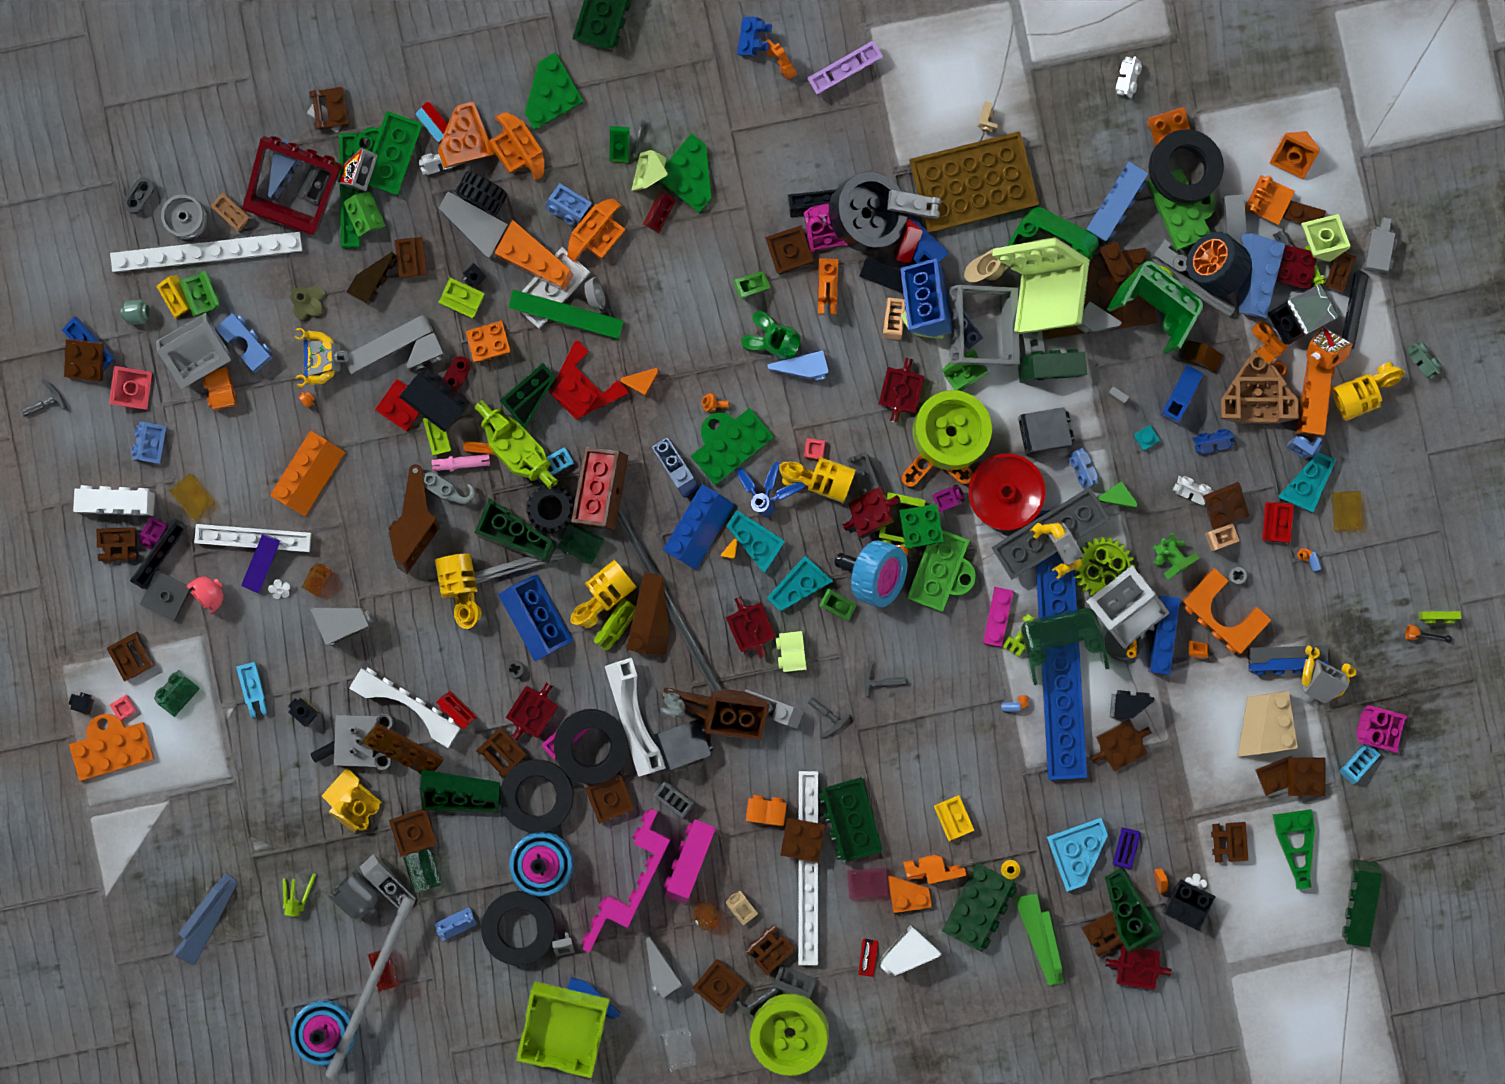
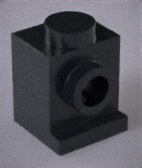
[288,697,320,727]

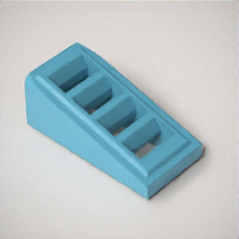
[531,447,574,484]
[1339,744,1380,784]

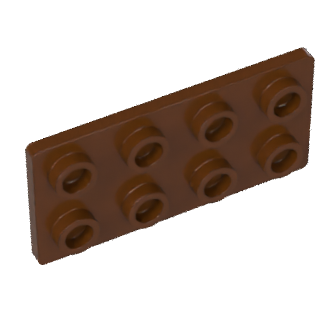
[362,723,444,775]

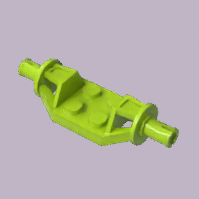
[475,400,558,489]

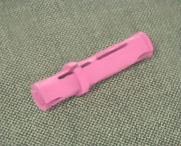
[432,454,490,472]

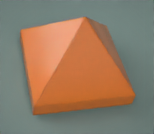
[1189,641,1208,659]

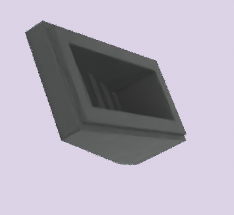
[654,781,697,820]

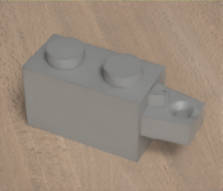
[1362,218,1397,273]

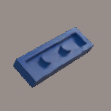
[62,316,115,371]

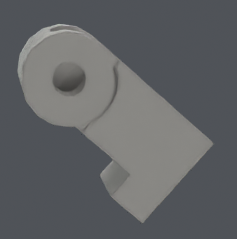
[1152,240,1187,273]

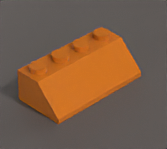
[270,430,346,517]

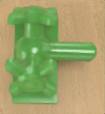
[1153,533,1200,580]

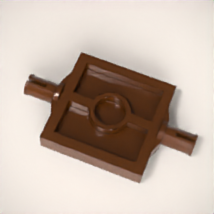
[1091,719,1152,771]

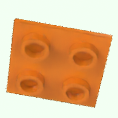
[1147,107,1190,146]
[1245,175,1295,225]
[466,320,511,363]

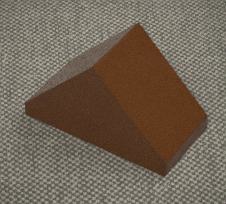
[1180,340,1223,373]

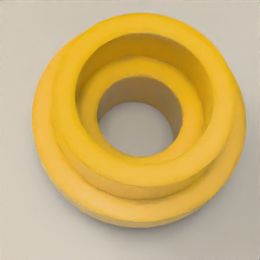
[1001,860,1020,879]

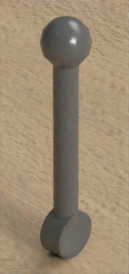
[631,120,646,159]

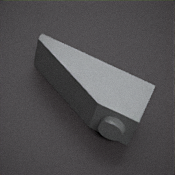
[646,936,682,998]

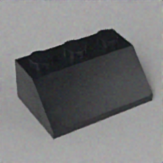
[399,368,471,432]

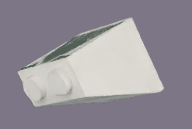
[880,925,941,975]

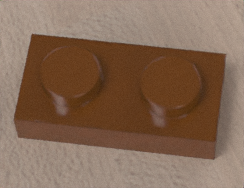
[1283,200,1326,224]
[1099,241,1132,284]
[1324,252,1356,293]

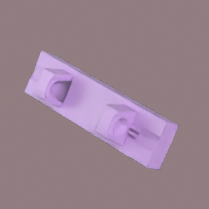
[807,40,883,95]

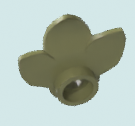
[290,286,326,321]

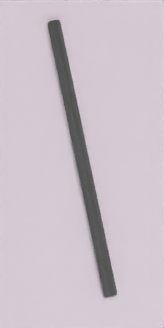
[617,507,723,692]

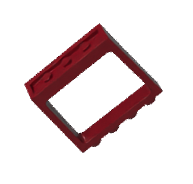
[241,136,343,235]

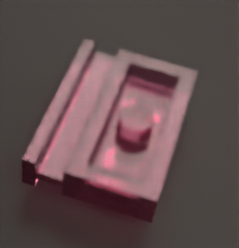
[847,867,888,899]

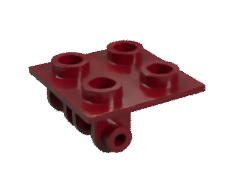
[1276,245,1317,289]

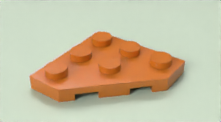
[437,102,494,168]

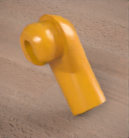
[1127,639,1137,658]

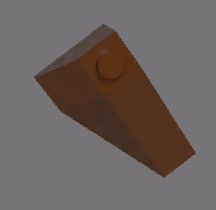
[626,572,670,655]

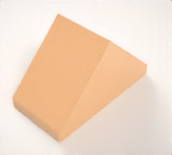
[1205,523,1239,551]

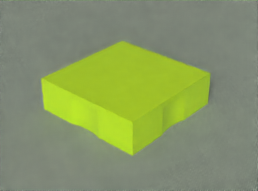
[516,981,610,1078]

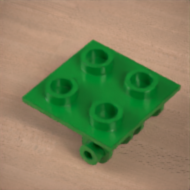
[899,504,944,548]

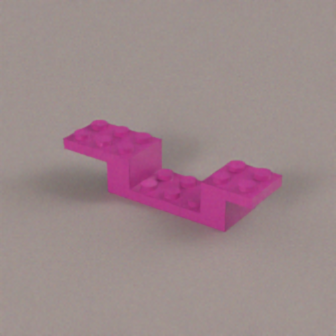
[581,808,671,952]

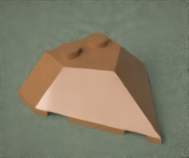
[1221,344,1299,424]

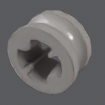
[1228,567,1247,584]

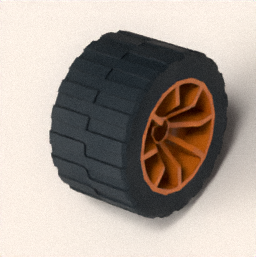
[1186,231,1252,297]

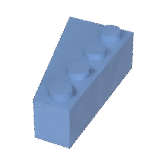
[1086,162,1148,244]
[1239,233,1285,318]

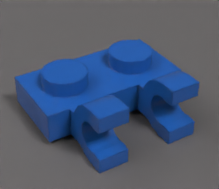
[737,17,772,56]

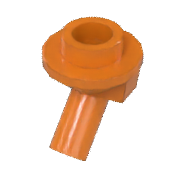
[702,393,730,412]

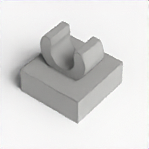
[552,932,575,957]

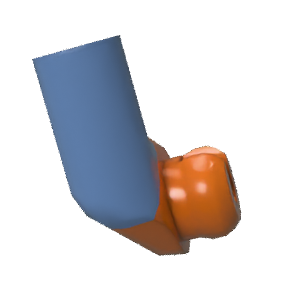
[1297,548,1322,572]
[1002,695,1029,712]

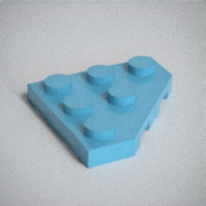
[1047,817,1108,892]

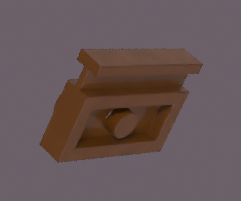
[395,236,427,279]
[1255,756,1292,796]

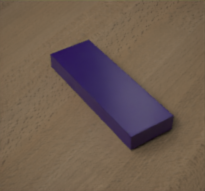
[241,533,281,593]

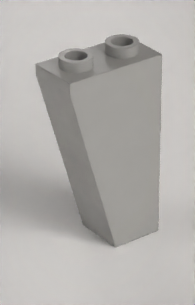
[439,192,509,260]

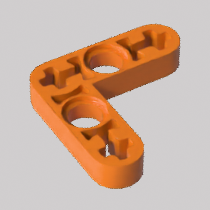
[901,455,973,487]

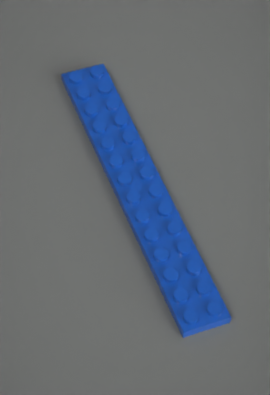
[1033,510,1087,780]

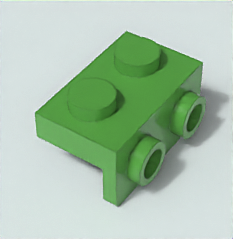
[344,191,385,236]
[180,270,219,317]
[942,349,989,391]

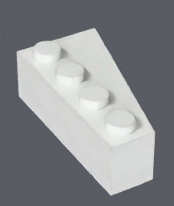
[73,485,155,516]

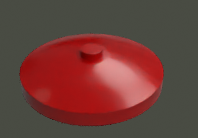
[969,453,1046,531]

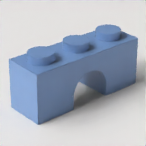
[215,313,273,373]

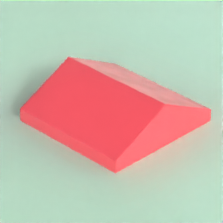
[109,366,152,410]

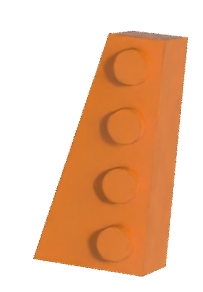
[495,220,574,291]
[1296,359,1335,438]

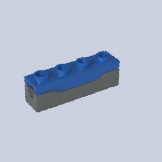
[1248,645,1328,675]

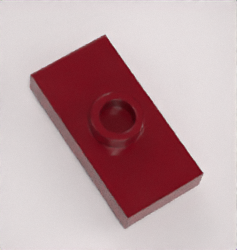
[643,191,676,233]

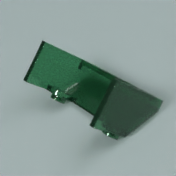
[1021,608,1110,685]

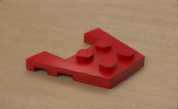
[549,339,629,420]

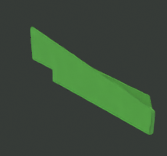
[1014,893,1064,986]

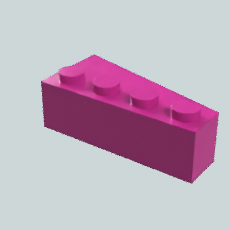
[664,819,716,905]

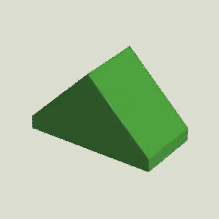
[1097,481,1137,508]

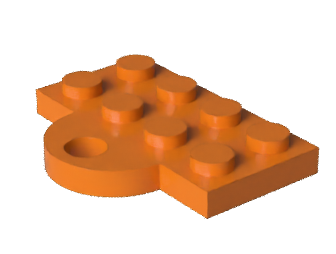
[69,714,154,781]

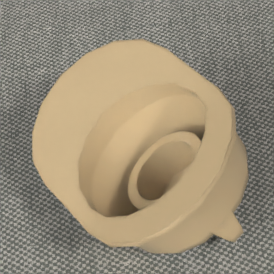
[964,249,1008,283]

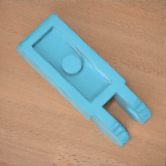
[236,662,268,718]

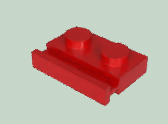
[551,372,598,418]
[1262,502,1294,543]
[436,691,477,729]

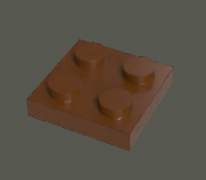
[765,226,813,274]
[64,338,104,382]
[1203,482,1249,530]
[1288,757,1326,796]
[585,774,635,824]
[389,809,438,857]
[780,817,825,862]
[692,959,746,1013]

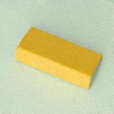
[156,275,191,319]
[322,767,361,807]

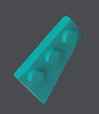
[1277,452,1336,513]
[727,510,785,573]
[766,556,833,611]

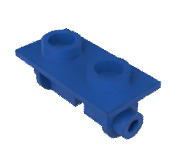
[1193,429,1234,454]

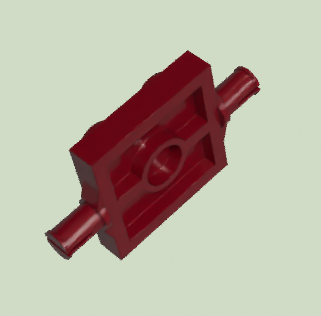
[878,358,925,423]
[843,487,901,539]
[725,596,776,659]
[505,682,558,742]
[1105,945,1172,990]

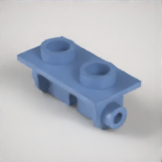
[1068,448,1099,489]
[435,907,477,941]

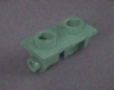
[1406,340,1442,379]

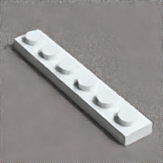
[194,524,312,552]

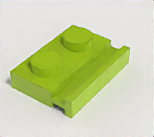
[438,278,485,319]

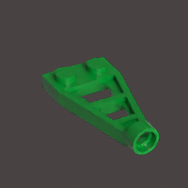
[1273,809,1315,890]

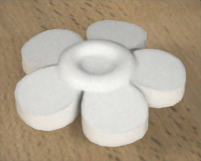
[268,579,290,599]
[1185,874,1207,890]

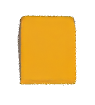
[720,539,738,559]

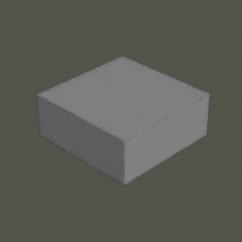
[1107,386,1129,405]

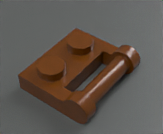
[309,86,349,130]
[107,632,156,682]
[476,727,527,779]

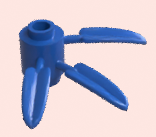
[737,462,805,516]

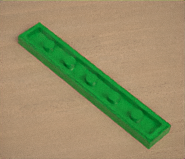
[339,133,361,248]
[508,289,624,339]

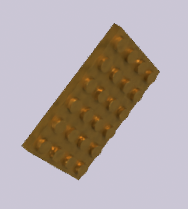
[909,131,1039,233]

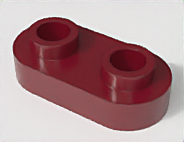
[443,356,471,391]

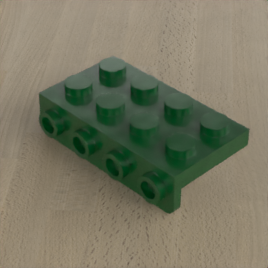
[572,0,632,52]
[819,777,883,863]
[942,863,1017,952]

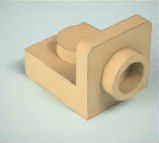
[978,101,998,133]
[726,891,758,925]

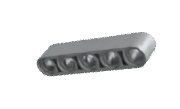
[345,315,434,375]

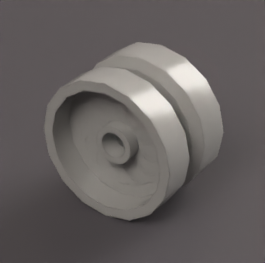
[161,195,207,240]

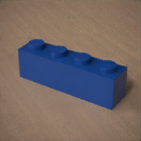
[1148,595,1180,675]

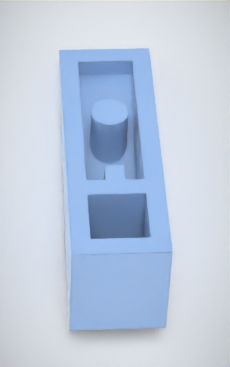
[767,351,829,381]

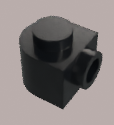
[462,263,487,287]
[69,692,94,715]

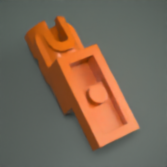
[818,258,838,316]
[903,855,966,884]

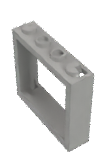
[948,285,1020,366]

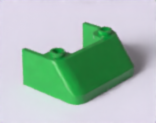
[1007,207,1099,263]
[1107,261,1203,354]

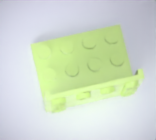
[992,238,1089,334]

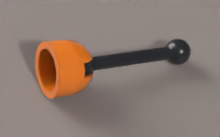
[1405,625,1452,643]

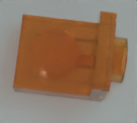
[302,563,333,597]

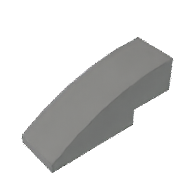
[1222,194,1247,246]

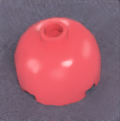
[186,576,224,615]

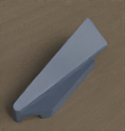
[173,873,238,965]

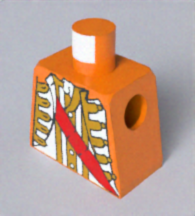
[1306,326,1353,369]

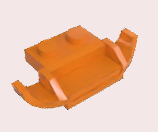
[488,112,544,181]
[567,199,626,263]

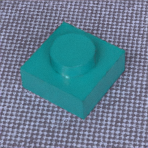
[1133,424,1160,451]

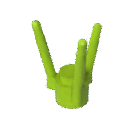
[282,873,316,917]

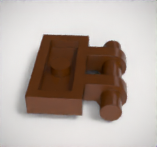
[96,527,137,563]
[1211,822,1249,863]
[1081,910,1124,957]
[745,925,796,975]

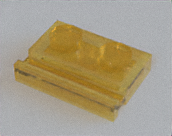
[169,473,215,520]
[1332,491,1363,531]

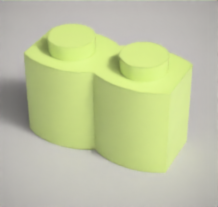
[776,631,806,672]

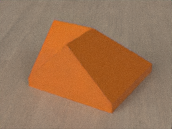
[1269,131,1320,179]

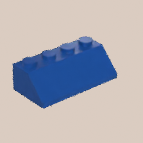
[900,258,952,337]
[663,484,735,570]
[498,574,573,662]

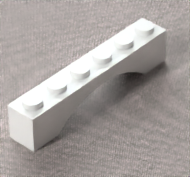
[605,658,665,777]
[350,667,461,748]

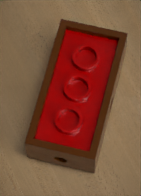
[571,447,629,530]

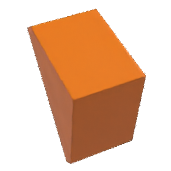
[620,368,658,397]

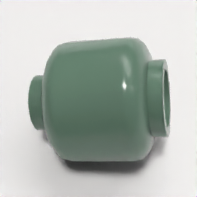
[120,300,151,325]

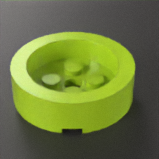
[912,390,992,470]
[750,994,829,1076]

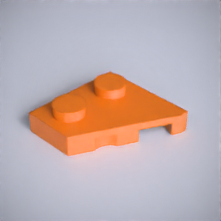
[888,876,932,913]

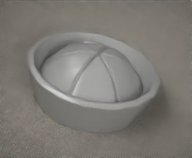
[584,277,605,309]

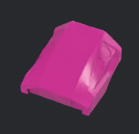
[804,203,847,253]
[1356,705,1407,753]

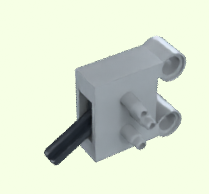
[311,714,394,770]

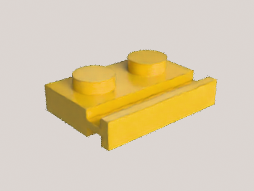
[933,795,974,841]

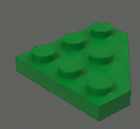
[524,52,584,131]
[659,133,711,214]

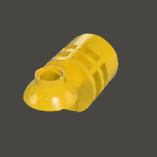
[1332,362,1405,421]
[779,456,856,503]
[435,553,482,629]
[570,559,637,629]

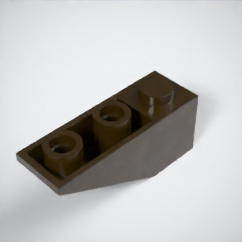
[347,252,397,305]

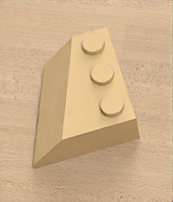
[1237,691,1298,757]

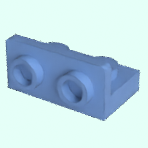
[545,183,592,227]
[131,422,166,464]
[1285,436,1322,459]

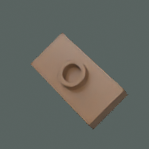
[210,192,251,233]

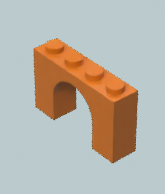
[1181,568,1271,654]

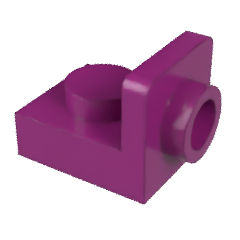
[932,485,965,512]
[140,517,168,549]

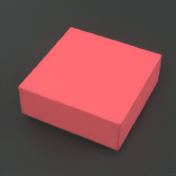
[804,438,826,460]
[109,695,137,721]

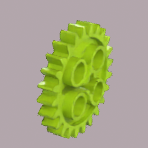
[1073,537,1135,596]

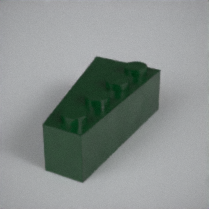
[475,498,556,564]
[420,769,500,812]
[1342,859,1383,947]

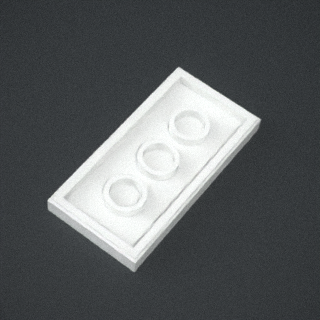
[520,247,591,329]

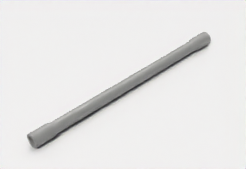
[325,896,415,1080]

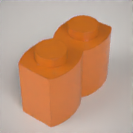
[202,367,238,411]
[745,794,787,826]

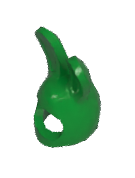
[741,310,801,360]

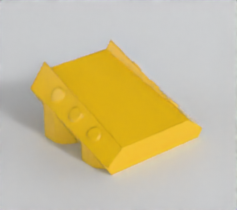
[329,781,382,833]

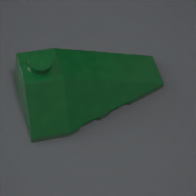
[1105,867,1163,952]

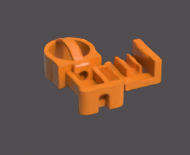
[765,39,797,80]
[1252,321,1288,364]

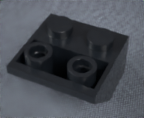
[1110,690,1155,719]
[1161,879,1216,931]

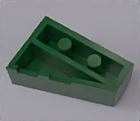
[1018,349,1087,382]
[499,362,555,429]

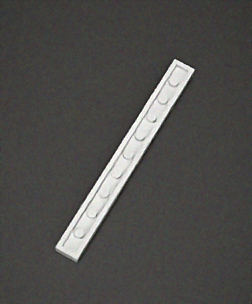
[110,232,303,273]
[798,771,818,965]

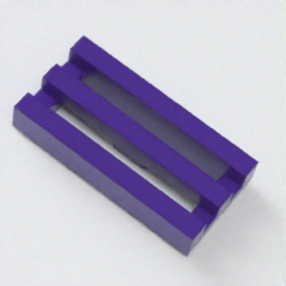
[1112,827,1141,869]

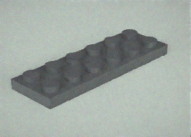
[991,487,1110,580]

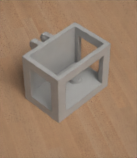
[156,313,231,389]
[1086,566,1169,648]

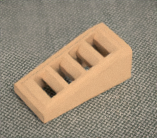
[883,298,905,340]

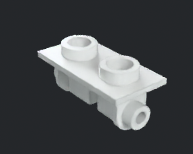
[1116,57,1142,99]
[419,153,455,175]
[1173,476,1213,506]

